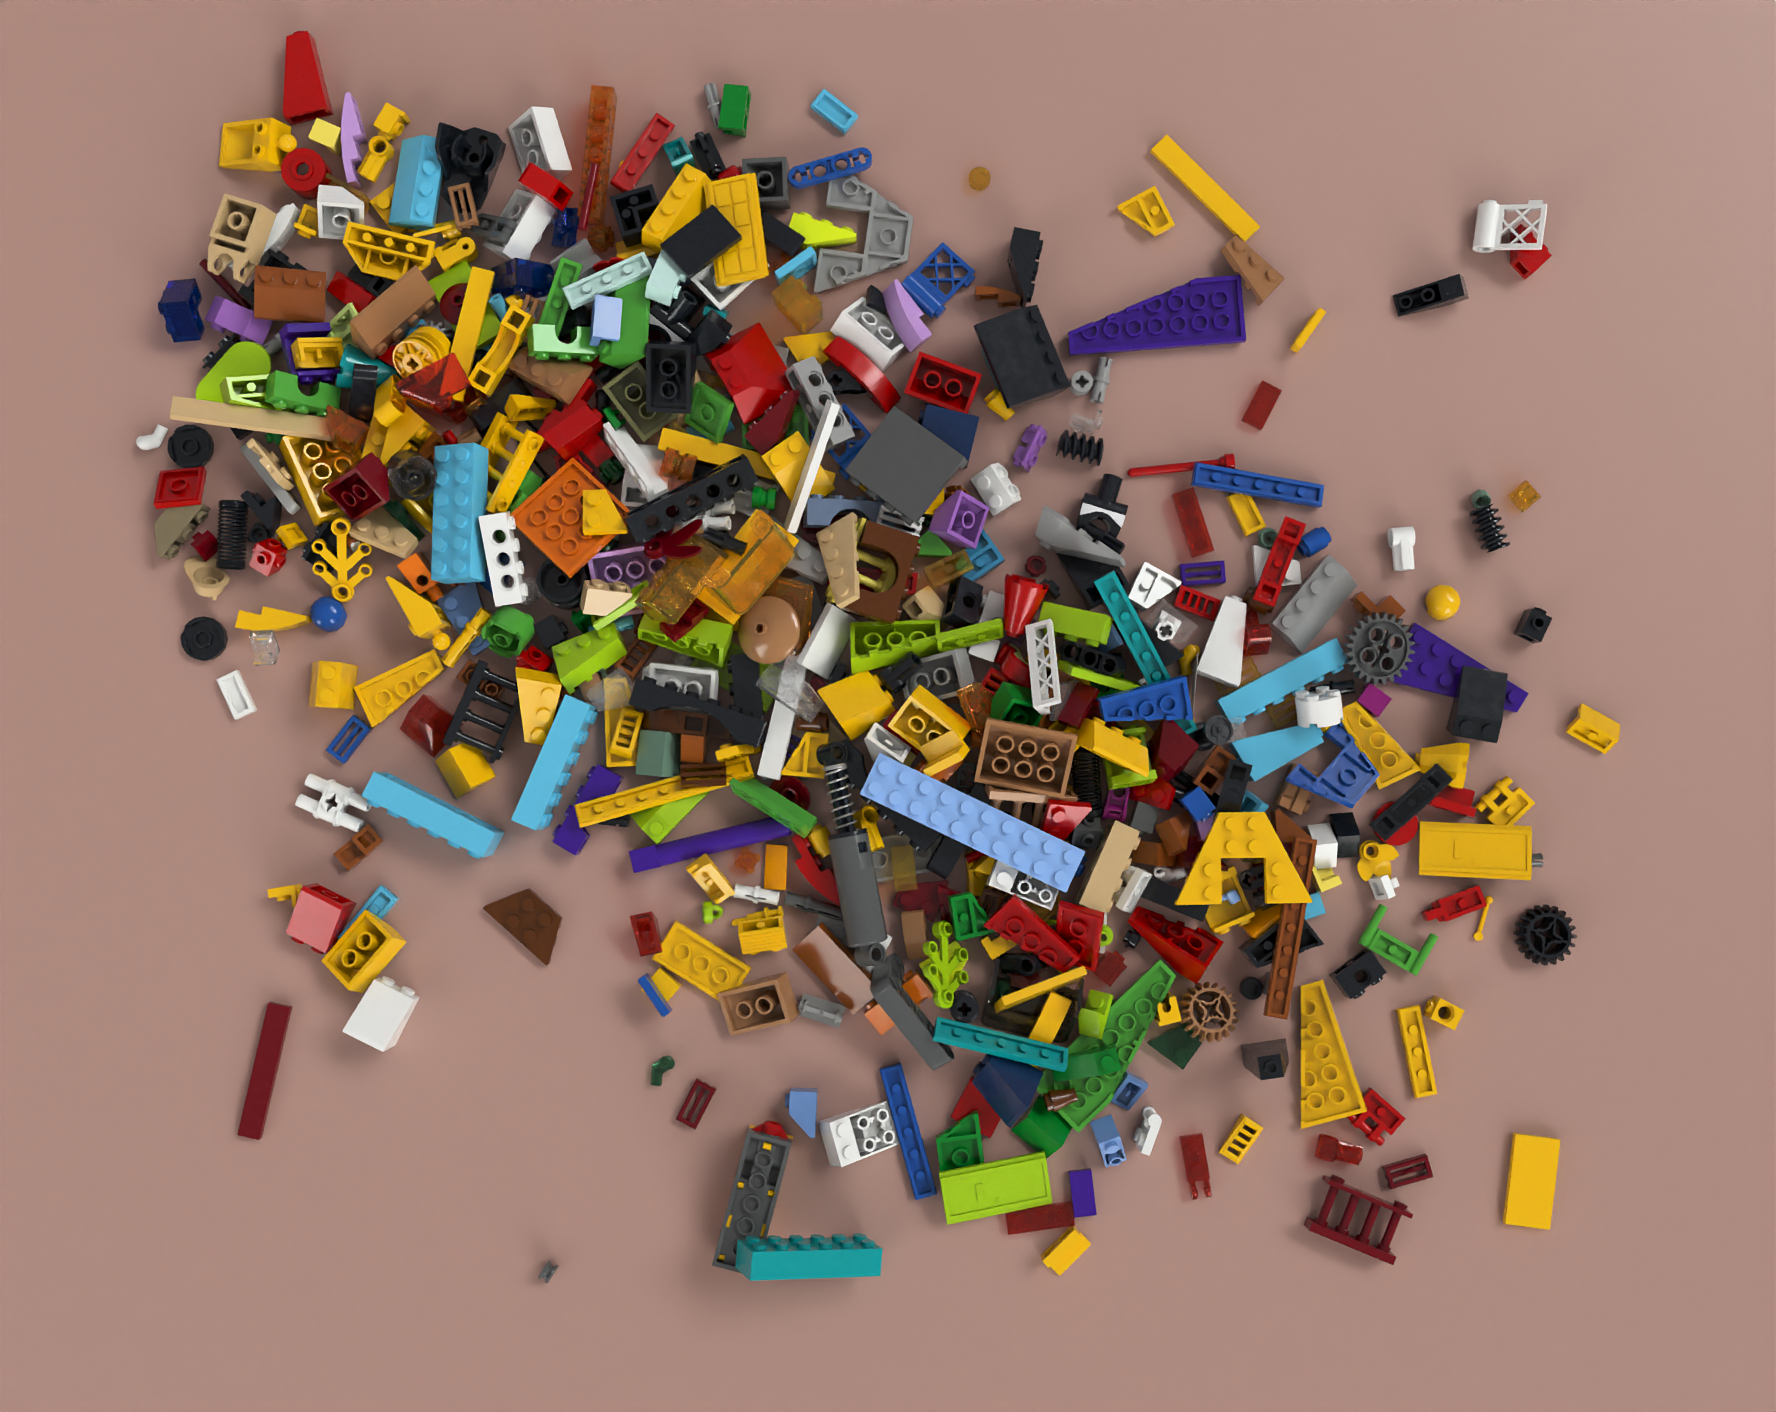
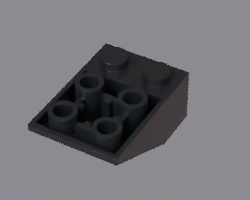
[1007,227,1043,308]
[1056,540,1131,611]

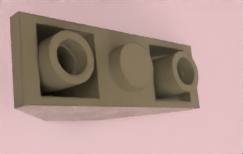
[154,503,211,560]

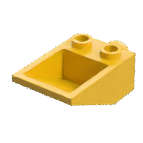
[219,117,297,172]
[385,576,453,650]

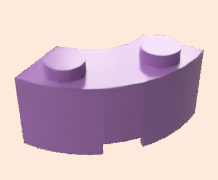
[205,296,273,345]

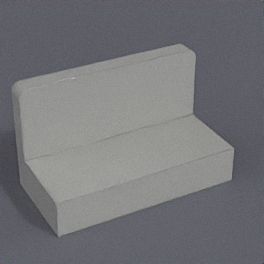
[549,238,602,281]

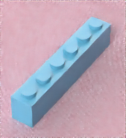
[1214,638,1348,726]

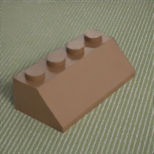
[350,265,436,360]

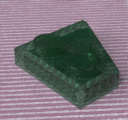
[382,499,426,542]
[1147,1022,1203,1069]

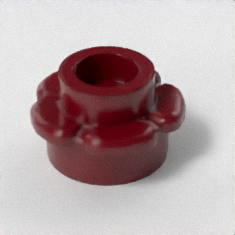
[1025,556,1047,577]

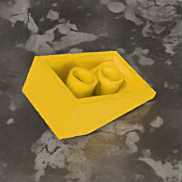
[760,431,835,503]

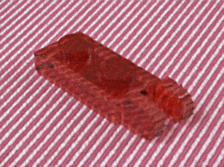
[1179,1133,1212,1200]

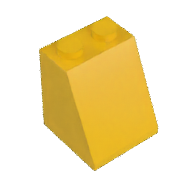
[308,661,358,710]
[817,671,896,741]

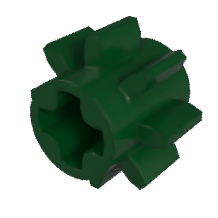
[598,458,625,486]

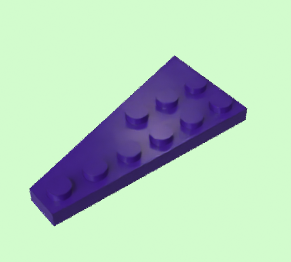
[1386,623,1529,713]

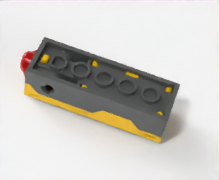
[712,1120,793,1273]

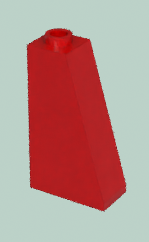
[283,31,334,125]

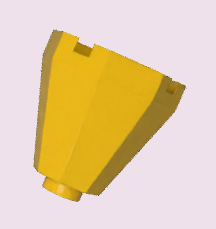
[1415,742,1470,789]

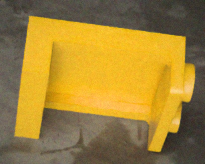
[1205,865,1255,935]

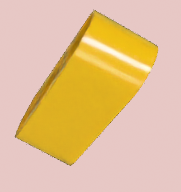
[374,374,407,427]

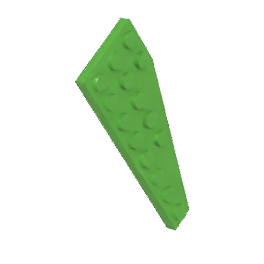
[1036,958,1176,1132]

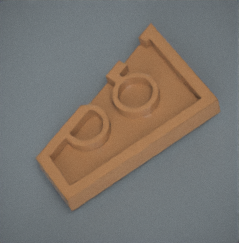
[1221,235,1285,306]

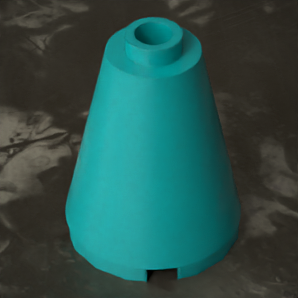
[336,344,402,389]

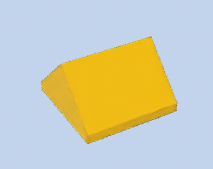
[435,743,496,799]

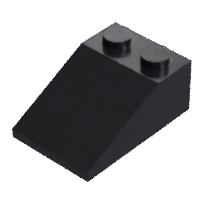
[646,340,696,414]
[1446,665,1508,743]

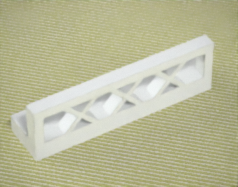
[603,422,668,502]
[1025,619,1061,715]

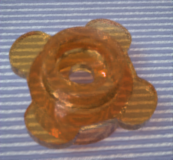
[734,848,761,874]

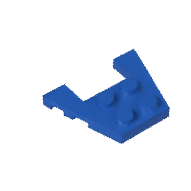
[1285,722,1380,808]

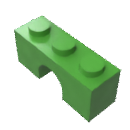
[527,324,600,362]
[265,370,341,418]

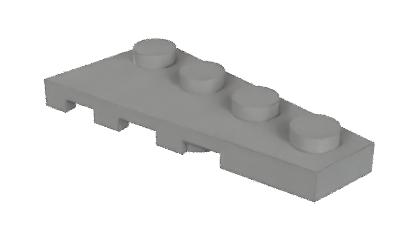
[769,515,829,585]

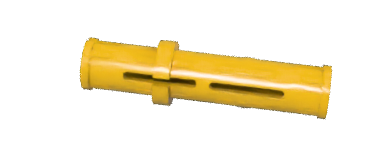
[441,607,492,668]

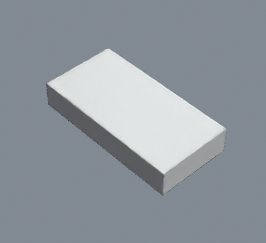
[216,670,257,720]

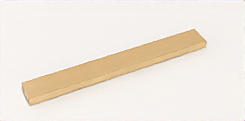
[170,396,362,445]

